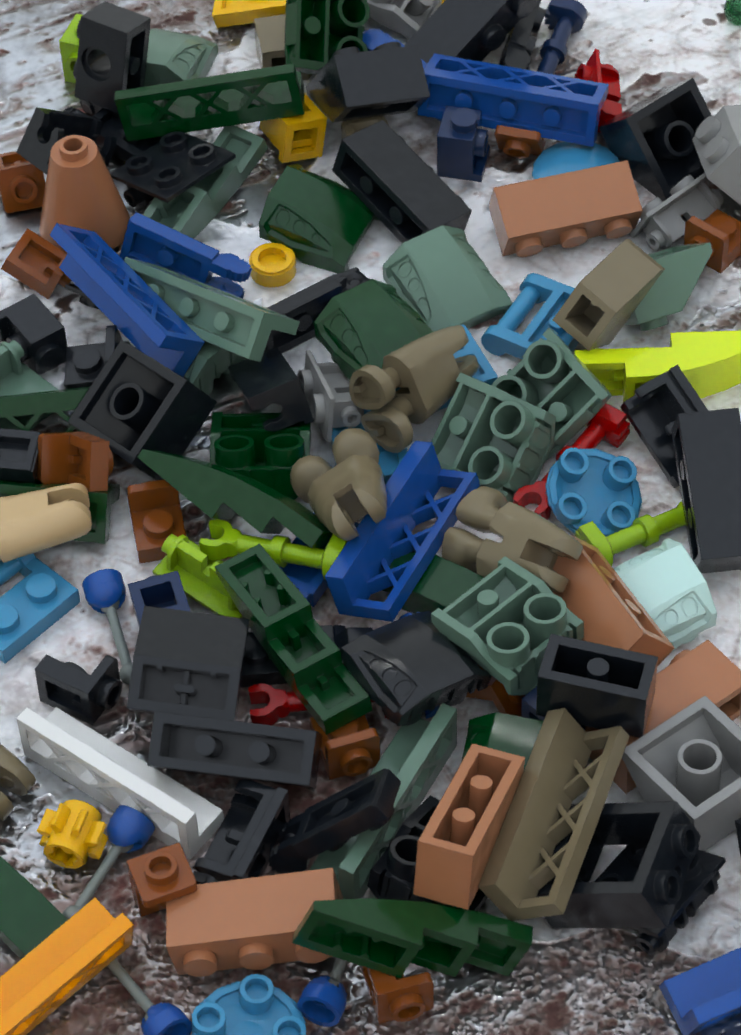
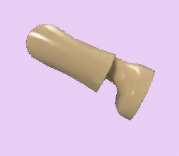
[0,483,92,563]

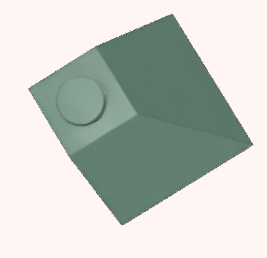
[624,242,713,331]

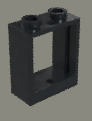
[536,801,701,928]

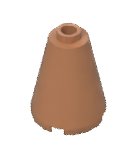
[39,135,130,253]

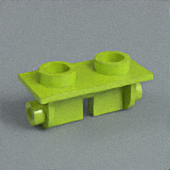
[153,534,243,618]

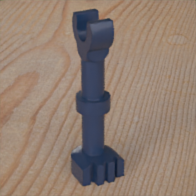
[537,0,588,74]

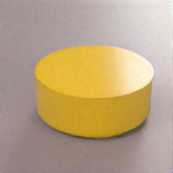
[249,243,296,287]

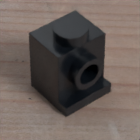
[0,294,68,375]

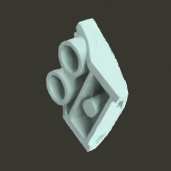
[614,538,717,652]

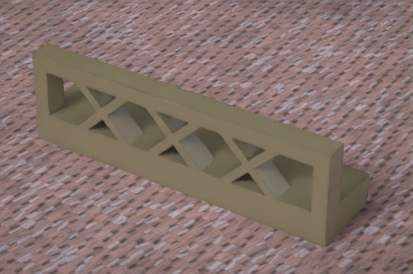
[478,708,630,921]

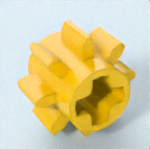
[37,800,108,869]

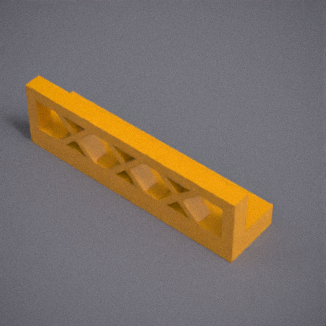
[0,897,134,1035]

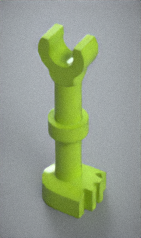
[575,501,686,566]
[199,519,348,580]

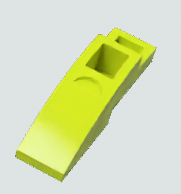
[574,330,741,402]

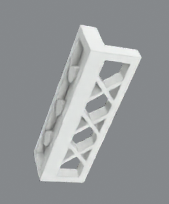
[16,707,224,860]

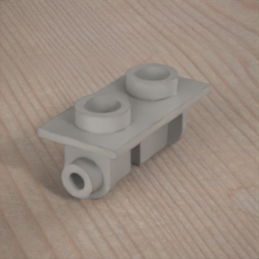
[630,173,723,250]
[297,350,364,442]

